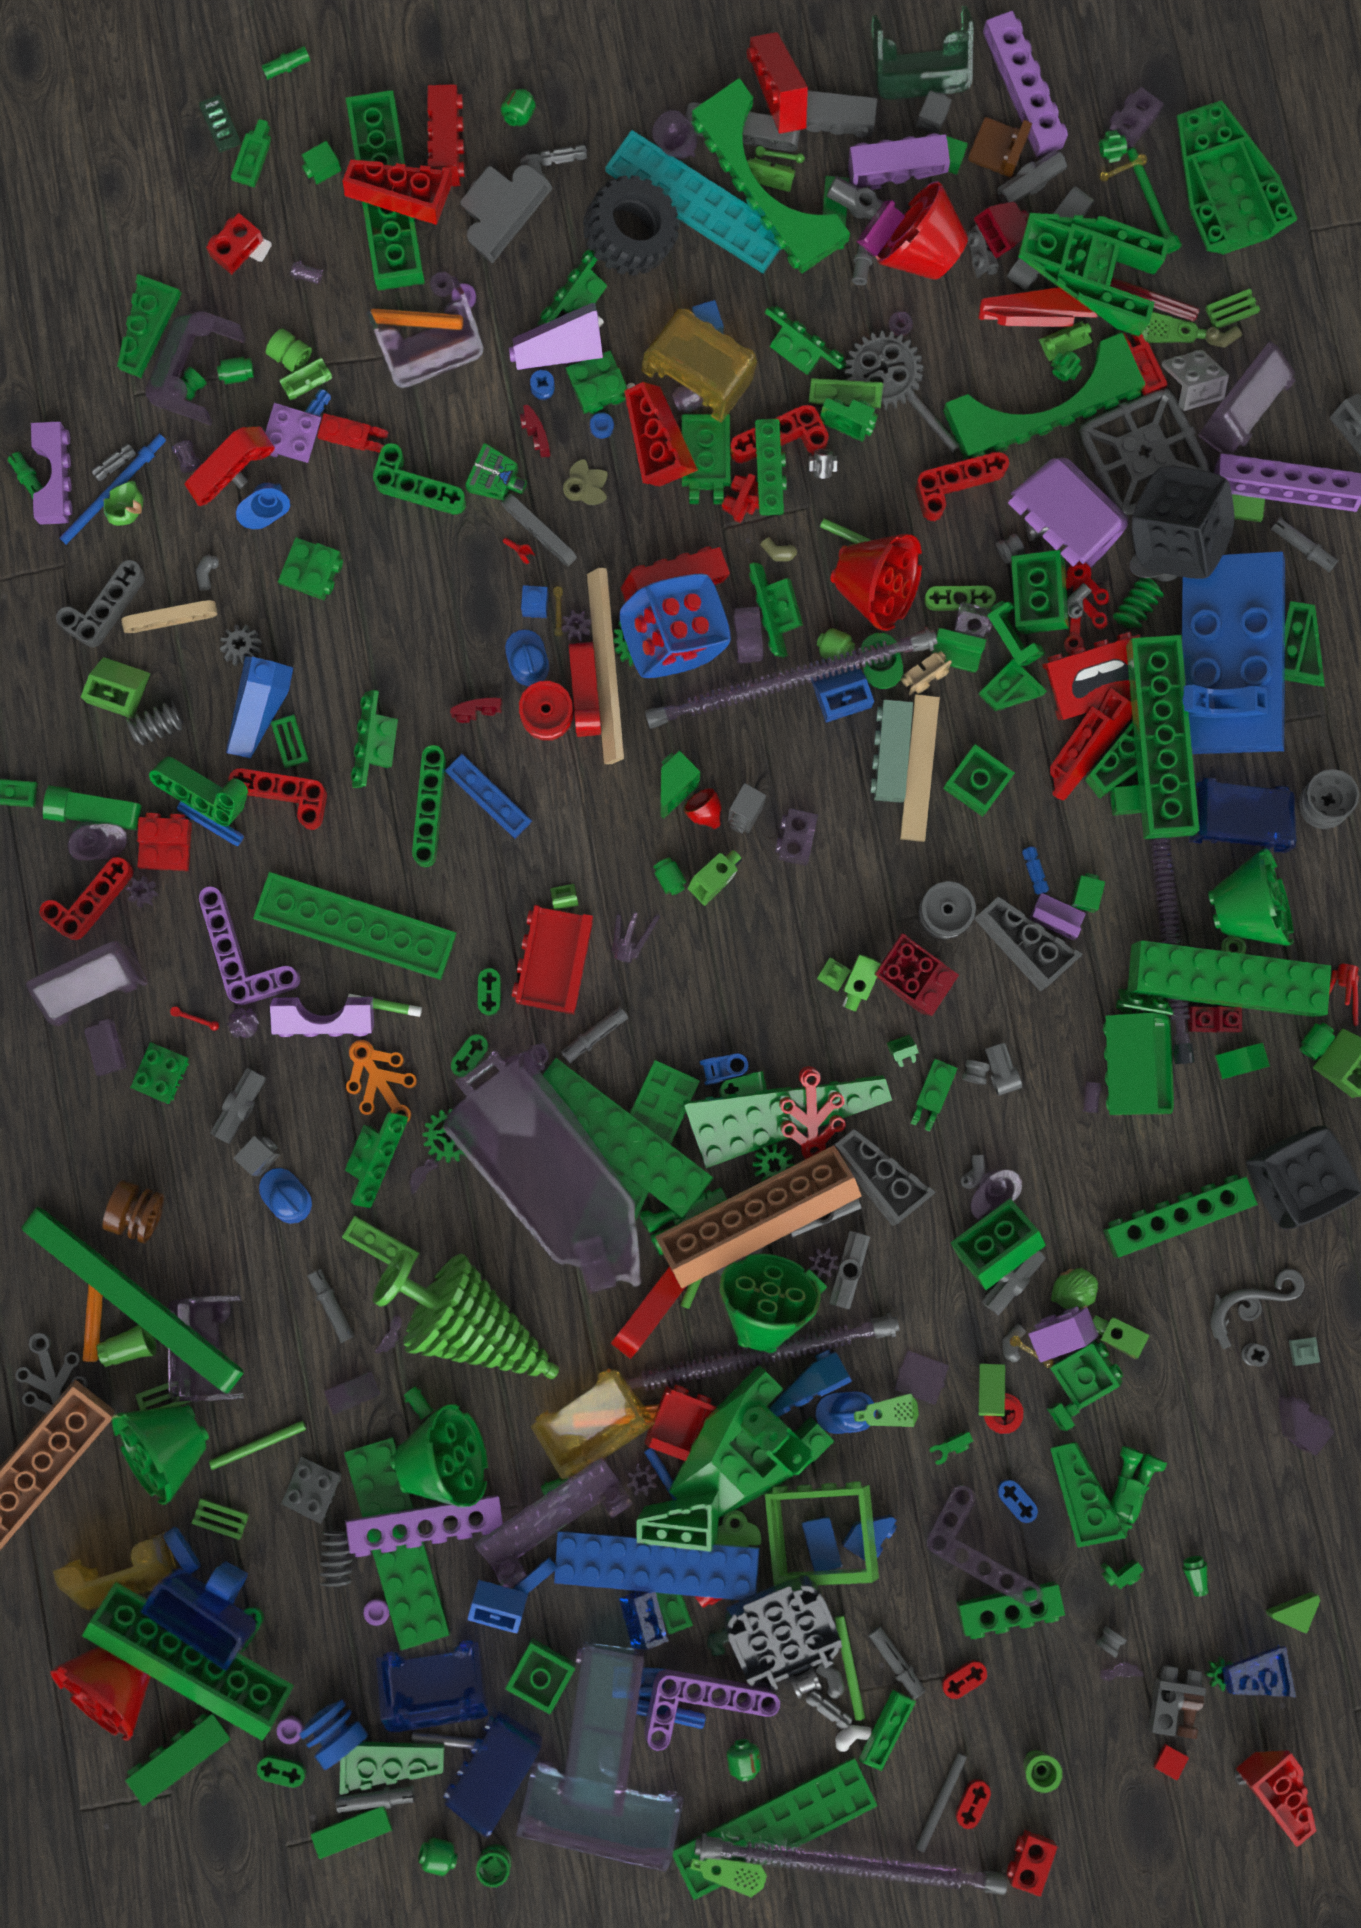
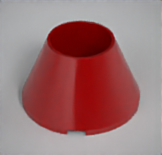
[875,181,968,280]

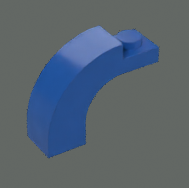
[1182,684,1268,718]

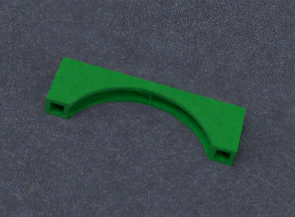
[691,78,850,274]
[943,333,1145,460]

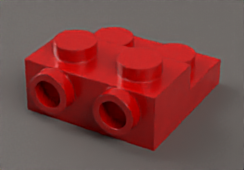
[137,813,192,871]

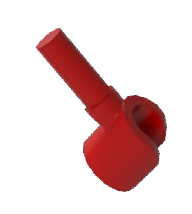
[503,538,535,564]

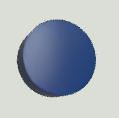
[590,413,614,439]

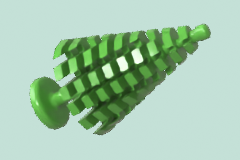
[372,1249,559,1379]

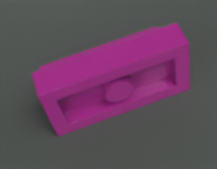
[856,200,905,256]

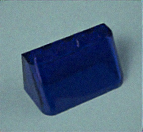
[141,1569,256,1671]
[443,1711,542,1838]

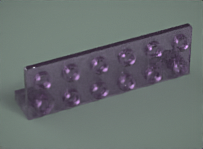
[474,1458,633,1588]

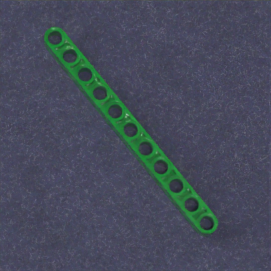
[21,1207,244,1394]

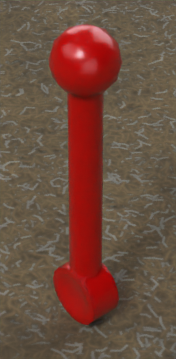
[170,1007,219,1031]

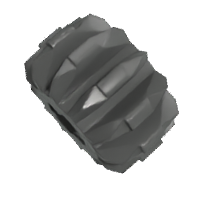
[220,625,262,666]

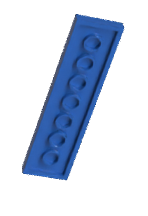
[554,1531,759,1600]

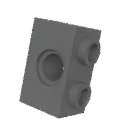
[234,1136,280,1177]

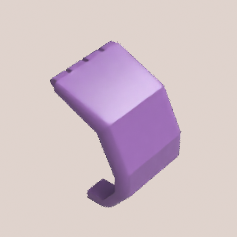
[1008,458,1129,568]

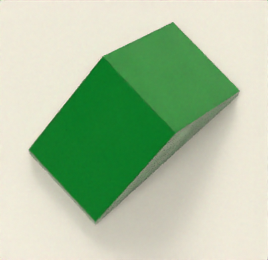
[1215,1043,1270,1079]

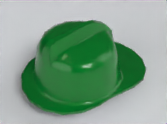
[860,633,903,689]

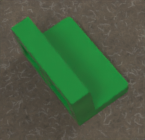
[931,628,986,673]

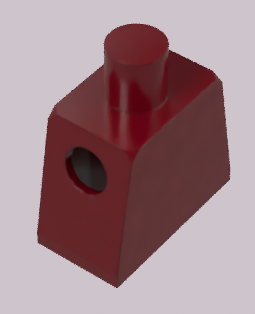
[974,202,1029,259]

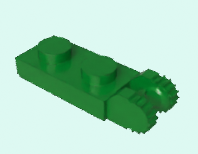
[910,1059,958,1132]

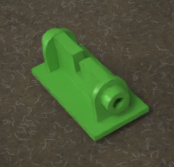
[747,157,796,192]
[1039,321,1092,361]
[279,357,332,401]

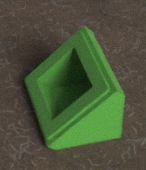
[550,884,579,910]

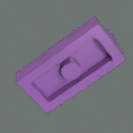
[1029,893,1085,940]

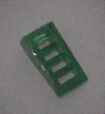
[199,95,241,153]

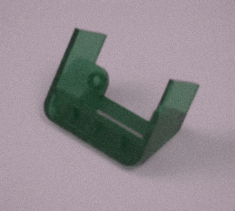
[872,6,974,100]

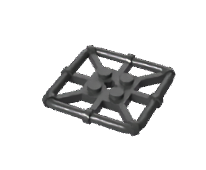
[1079,388,1211,515]

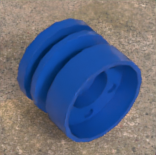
[298,1699,368,1770]

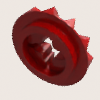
[983,1393,1024,1434]

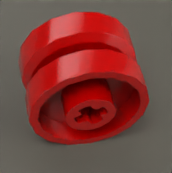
[519,681,573,740]

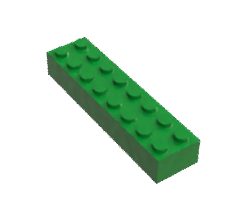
[346,90,425,291]
[1126,635,1199,839]
[1127,941,1331,1017]
[82,1582,294,1741]

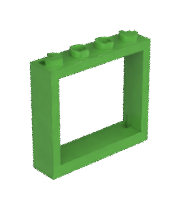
[765,1481,879,1586]

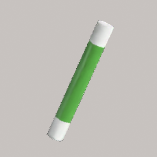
[348,994,422,1017]

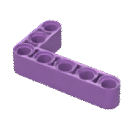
[199,887,300,1005]
[644,1669,780,1751]

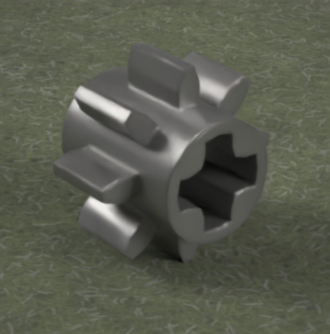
[808,449,838,479]

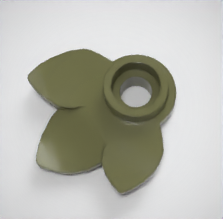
[563,459,608,505]

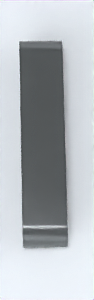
[683,102,801,152]
[1007,186,1094,291]

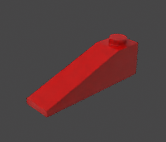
[1236,1750,1316,1847]

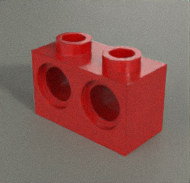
[206,213,264,275]
[1006,1830,1057,1897]

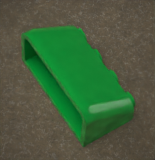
[1103,1013,1174,1115]

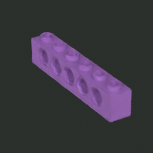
[983,11,1068,158]
[1214,454,1361,512]
[345,1495,503,1557]

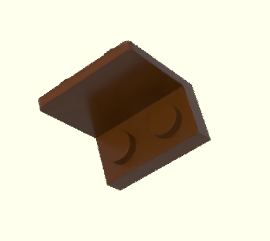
[968,117,1033,178]

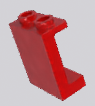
[644,1385,717,1461]

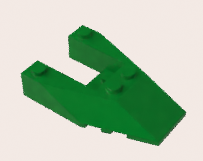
[1018,213,1170,336]
[669,1365,834,1518]

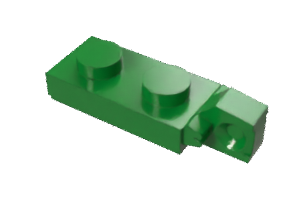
[231,119,271,188]

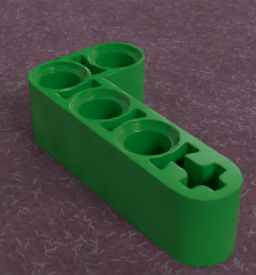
[373,443,466,515]
[149,757,248,826]

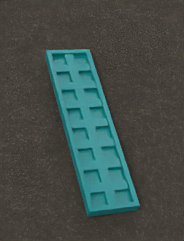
[605,130,780,274]

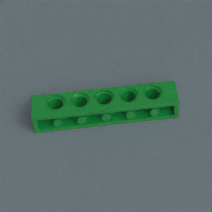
[1103,1174,1258,1258]

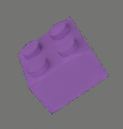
[1029,1306,1099,1362]

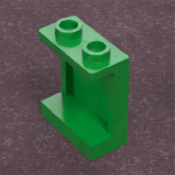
[987,601,1046,667]

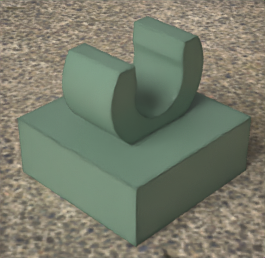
[1289,1337,1320,1366]

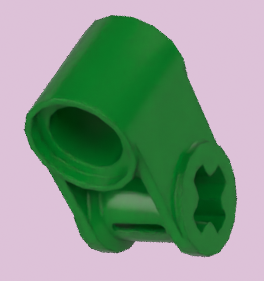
[719,1071,767,1098]

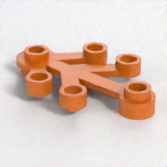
[346,1040,417,1123]

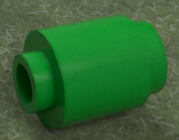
[217,356,254,384]
[653,857,687,896]
[1299,1023,1336,1060]

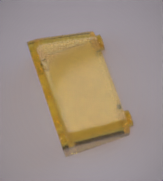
[531,1369,655,1479]
[53,1531,176,1610]

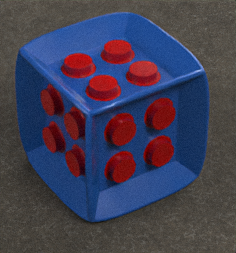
[620,574,730,678]

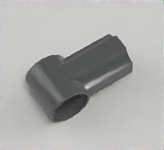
[984,1043,1022,1096]

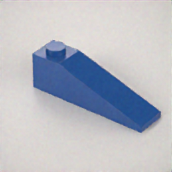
[226,657,293,758]
[767,1349,852,1417]

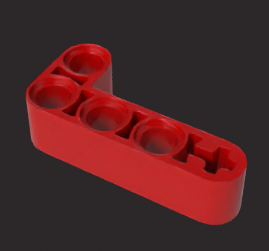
[730,405,828,463]
[184,427,275,506]
[915,452,1009,521]
[569,642,601,737]
[229,768,327,830]
[39,857,134,940]
[611,1266,685,1359]

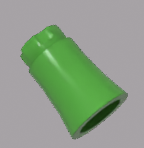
[97,1325,156,1367]
[1024,1750,1062,1793]

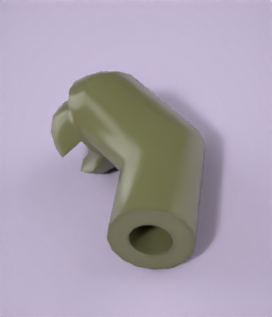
[1205,326,1242,347]
[760,537,797,562]

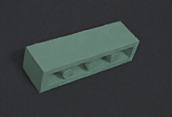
[870,700,913,803]

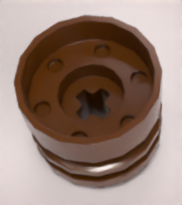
[103,1180,164,1243]

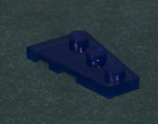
[1222,1646,1296,1697]

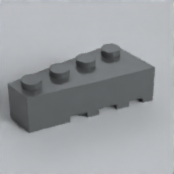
[974,897,1083,991]
[831,1129,936,1226]

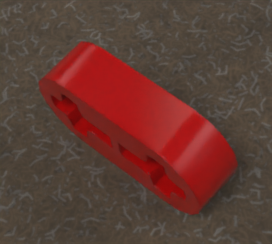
[942,1660,987,1699]
[955,1779,991,1829]

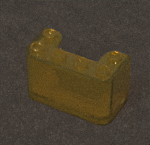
[641,309,757,423]

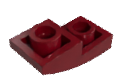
[520,405,550,458]
[450,698,503,723]
[1188,1007,1242,1033]

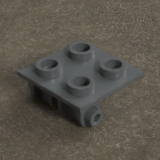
[281,1456,342,1524]

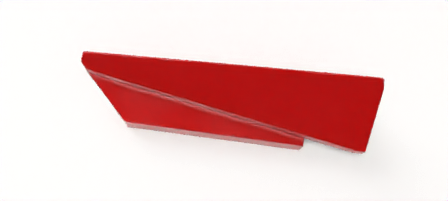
[978,287,1097,327]
[1050,688,1133,801]

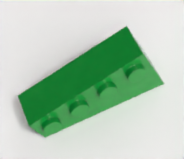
[1085,722,1137,799]
[125,1713,230,1806]

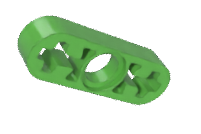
[924,586,996,611]

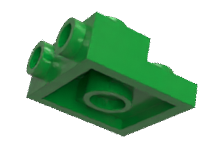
[566,351,627,414]
[820,398,878,442]
[278,538,343,600]
[1050,1339,1123,1410]

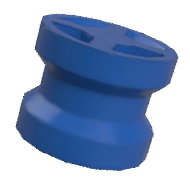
[530,370,555,400]

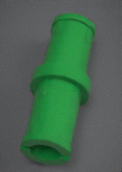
[261,46,311,80]
[7,452,43,499]

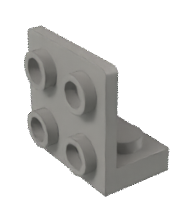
[1162,350,1229,411]

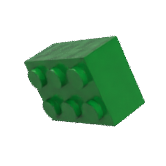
[1011,550,1069,634]
[950,1198,1046,1290]

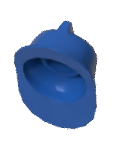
[236,483,290,529]
[505,630,549,686]
[259,1168,312,1224]
[816,1391,876,1434]

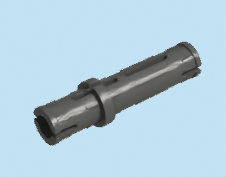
[1271,517,1339,573]
[560,1006,629,1063]
[307,1269,355,1343]
[868,1626,926,1699]
[336,1786,415,1813]

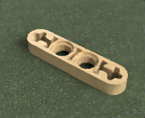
[122,600,217,633]

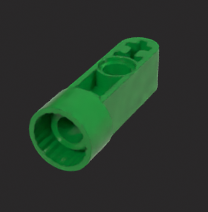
[43,785,142,830]

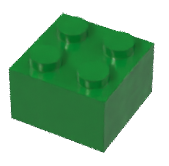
[943,744,1015,817]
[505,1638,576,1714]

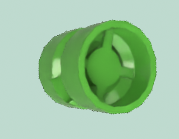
[266,328,312,373]

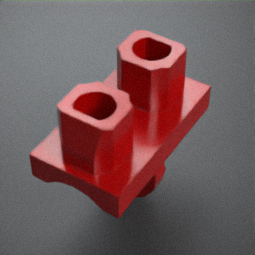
[722,474,759,523]

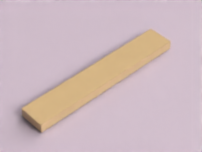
[900,695,940,842]

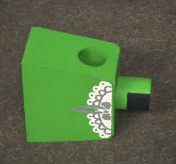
[688,850,742,906]

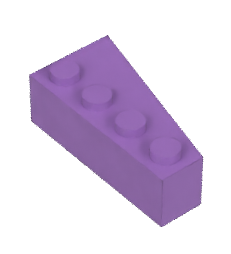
[848,133,950,190]

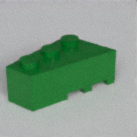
[1285,601,1325,687]
[637,1491,718,1552]

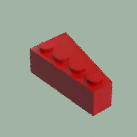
[747,32,808,134]
[428,85,465,186]
[343,160,452,225]
[624,382,698,487]
[621,547,730,602]

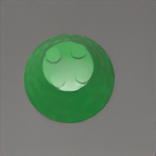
[1208,848,1294,946]
[719,1254,821,1353]
[390,1404,488,1508]
[112,1405,209,1505]

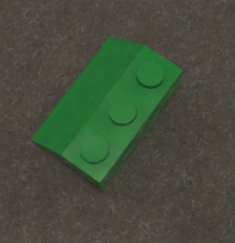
[660,751,700,819]

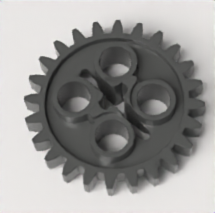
[845,331,923,410]

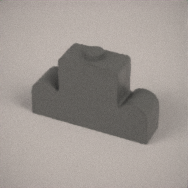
[461,165,553,264]

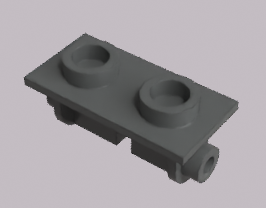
[967,225,999,278]

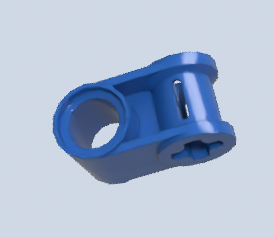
[699,1054,748,1086]

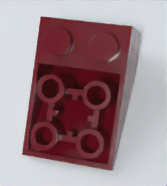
[874,933,959,1016]

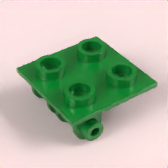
[1116,987,1173,1015]
[130,1042,189,1104]

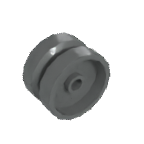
[918,881,976,940]

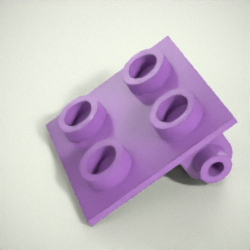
[265,403,321,463]

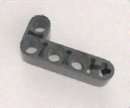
[56,560,145,647]

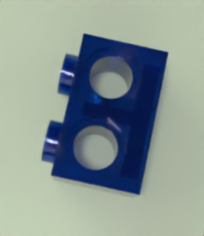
[619,1591,668,1650]

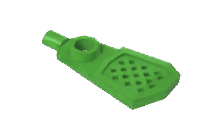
[1142,312,1207,343]
[854,1394,919,1427]
[690,1858,767,1897]

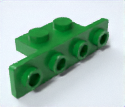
[538,249,608,326]
[764,306,846,375]
[755,419,787,515]
[749,562,803,658]
[351,690,398,788]
[345,1112,408,1208]

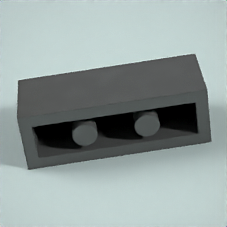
[806,91,877,137]
[727,783,766,833]

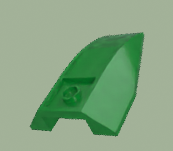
[1177,100,1297,254]

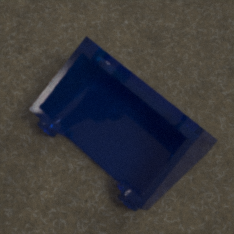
[1189,778,1297,853]
[376,1640,488,1732]

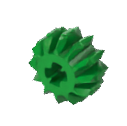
[752,1144,795,1182]

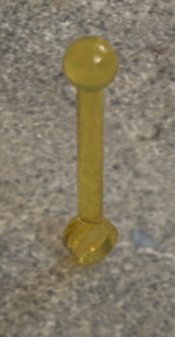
[1099,154,1147,182]
[553,587,564,637]
[1010,1336,1053,1368]

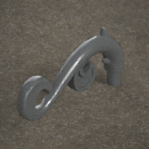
[1210,1268,1305,1349]

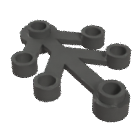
[15,1333,88,1413]

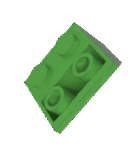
[81,657,150,719]
[1313,1029,1361,1098]

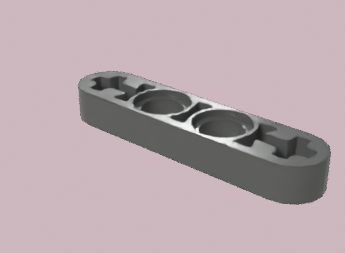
[501,494,577,567]

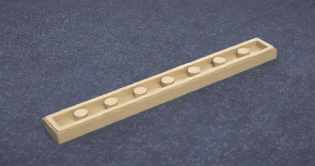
[587,568,624,764]

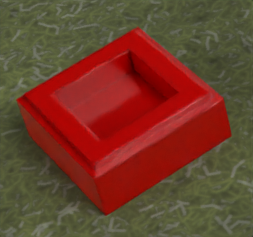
[1153,1744,1189,1780]

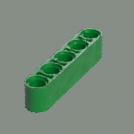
[412,745,446,867]

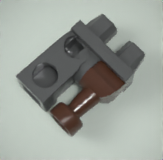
[1147,1664,1206,1739]

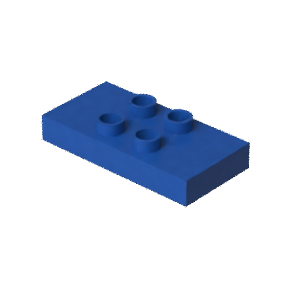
[1182,552,1285,754]

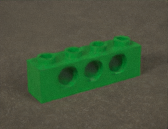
[956,1581,1065,1639]

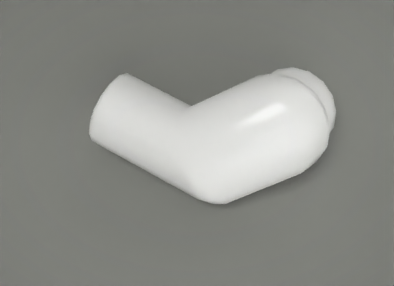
[835,1725,871,1752]

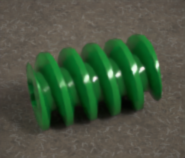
[1113,577,1164,629]

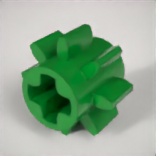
[1099,130,1127,163]
[1051,351,1082,382]
[1204,1657,1239,1691]

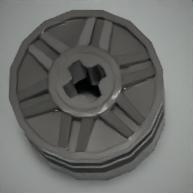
[1298,769,1359,829]

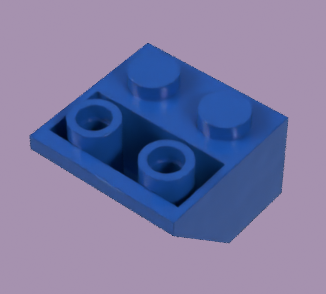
[810,662,874,723]
[468,1580,528,1633]

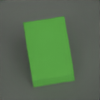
[1265,1592,1320,1634]

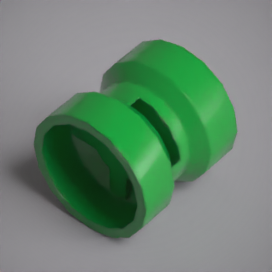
[173,366,207,401]

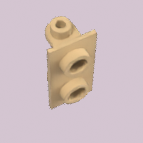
[901,651,952,695]

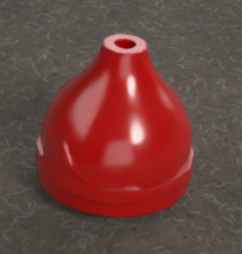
[683,788,722,829]

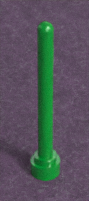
[1127,148,1181,254]

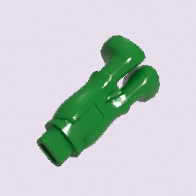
[639,1187,727,1255]
[1110,1445,1167,1533]

